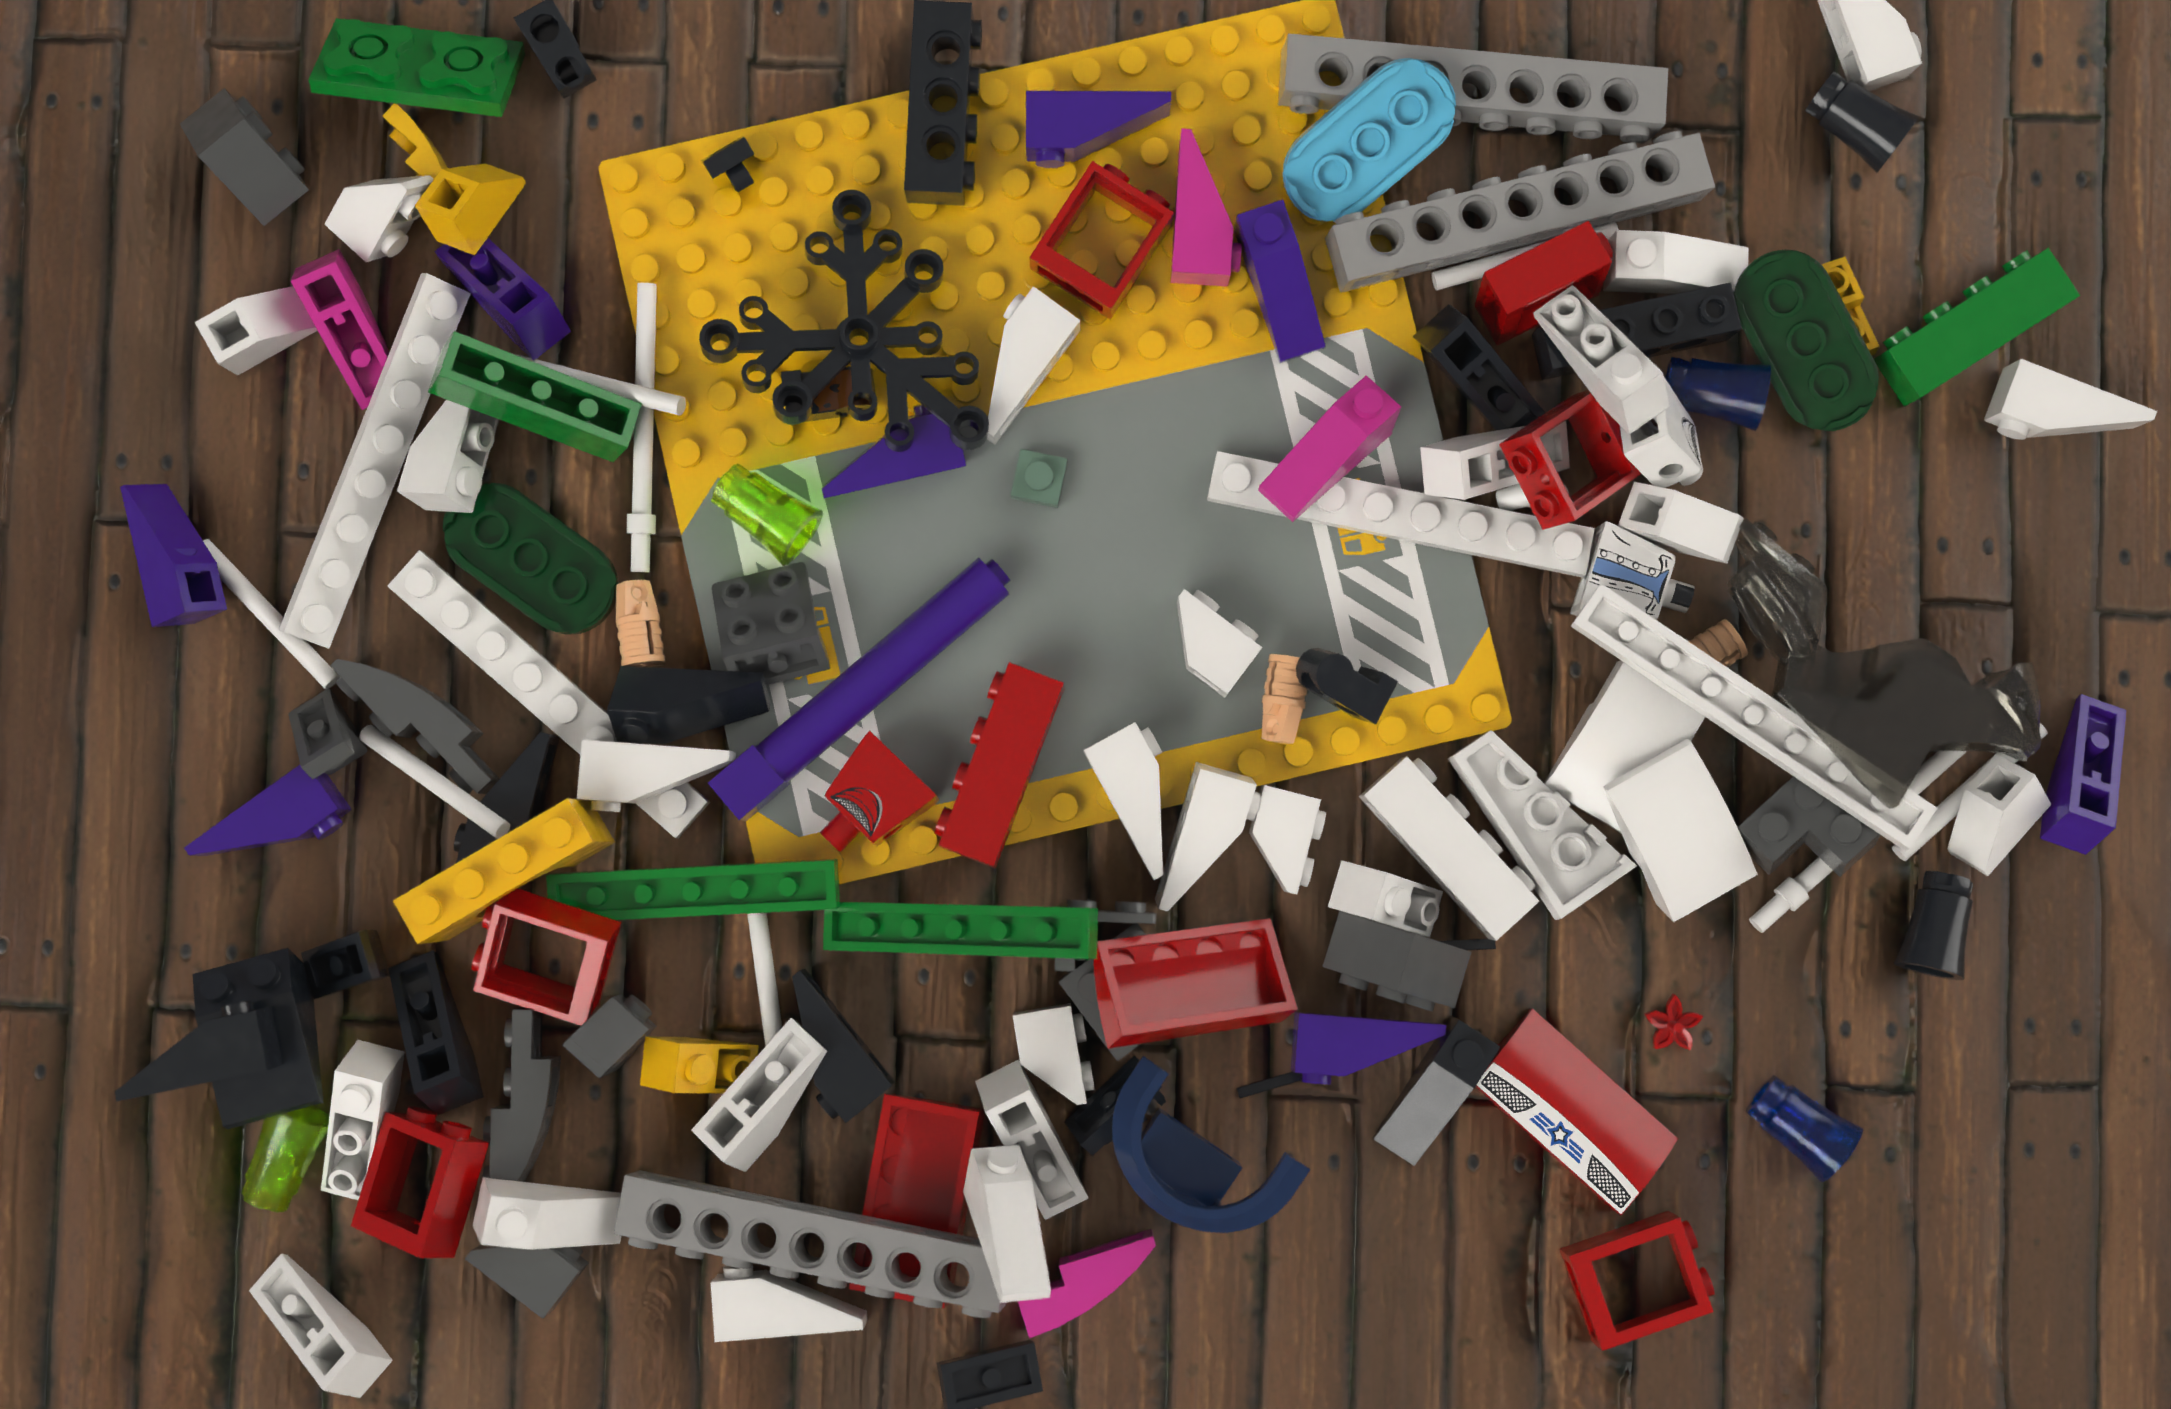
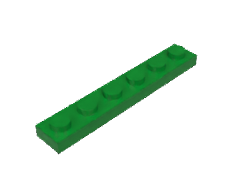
[546,859,840,920]
[823,902,1098,959]

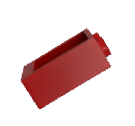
[1029,161,1174,320]
[1475,220,1613,346]
[1499,390,1642,530]
[471,888,622,1026]
[351,1106,489,1258]
[1559,1210,1715,1351]

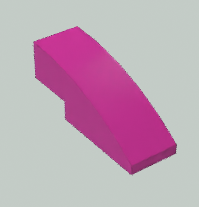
[1018,1229,1156,1339]

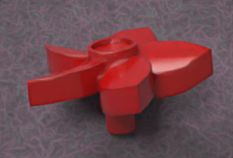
[1643,993,1704,1050]

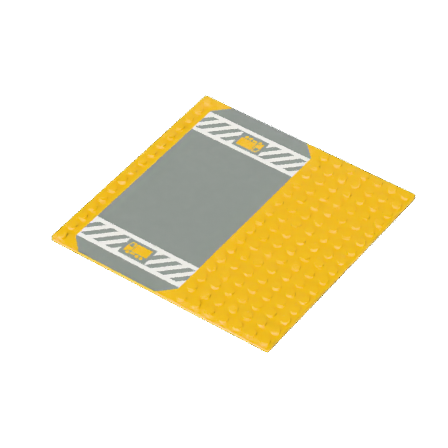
[599,0,1512,885]

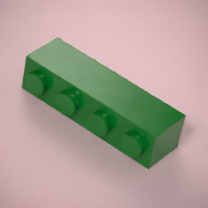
[1874,247,2081,407]
[428,331,641,462]

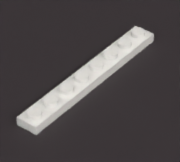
[279,273,471,649]
[1207,451,1595,577]
[388,550,710,838]
[1571,583,1938,851]

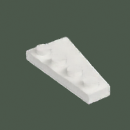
[1447,730,1637,920]

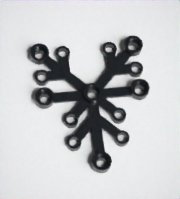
[699,190,989,452]

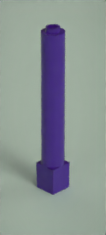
[708,557,1011,822]

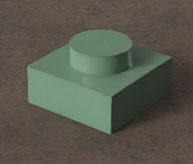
[1010,449,1068,508]

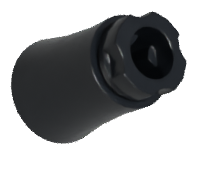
[1805,72,1920,173]
[1894,871,1973,980]

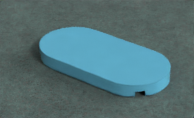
[1283,58,1456,222]

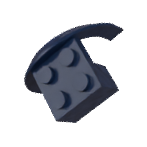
[1112,1056,1311,1233]

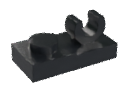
[1064,1055,1166,1156]
[936,1340,1043,1409]

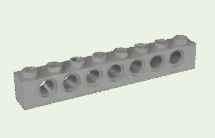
[1278,33,1668,143]
[1325,131,1715,293]
[614,1170,1007,1318]

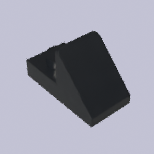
[301,930,390,999]

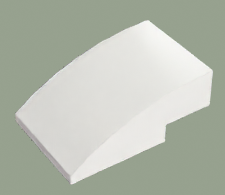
[1544,660,1705,833]
[1603,739,1758,922]

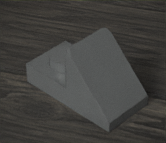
[288,688,367,780]

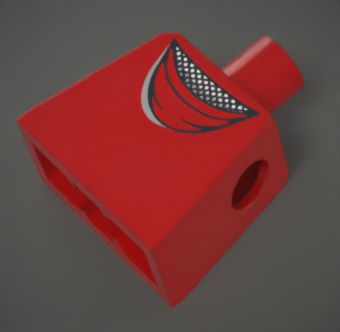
[820,731,940,853]

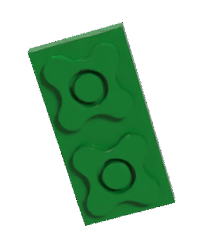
[308,18,525,117]

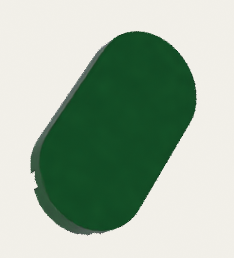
[1734,249,1879,431]
[443,483,618,635]

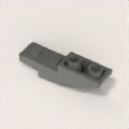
[330,659,500,794]
[482,1007,561,1182]

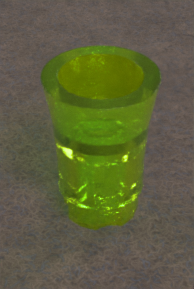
[711,463,823,566]
[241,1106,330,1212]

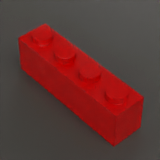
[934,662,1065,869]

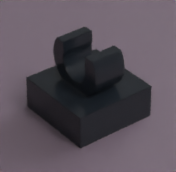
[701,136,754,192]

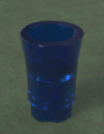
[1665,357,1771,431]
[1746,1075,1863,1182]

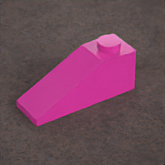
[1171,128,1241,286]
[290,249,390,410]
[1258,375,1401,522]

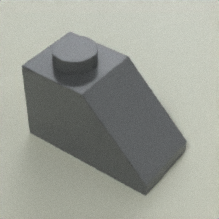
[563,994,657,1079]
[465,1245,589,1319]

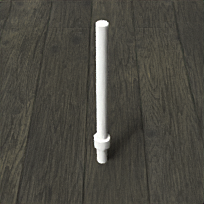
[627,282,657,573]
[1749,729,1976,933]

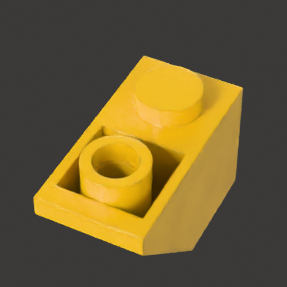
[415,163,526,255]
[640,1036,759,1094]

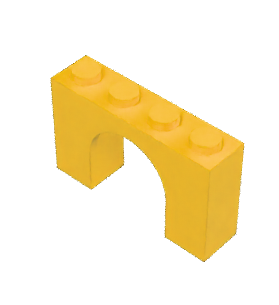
[393,798,615,944]

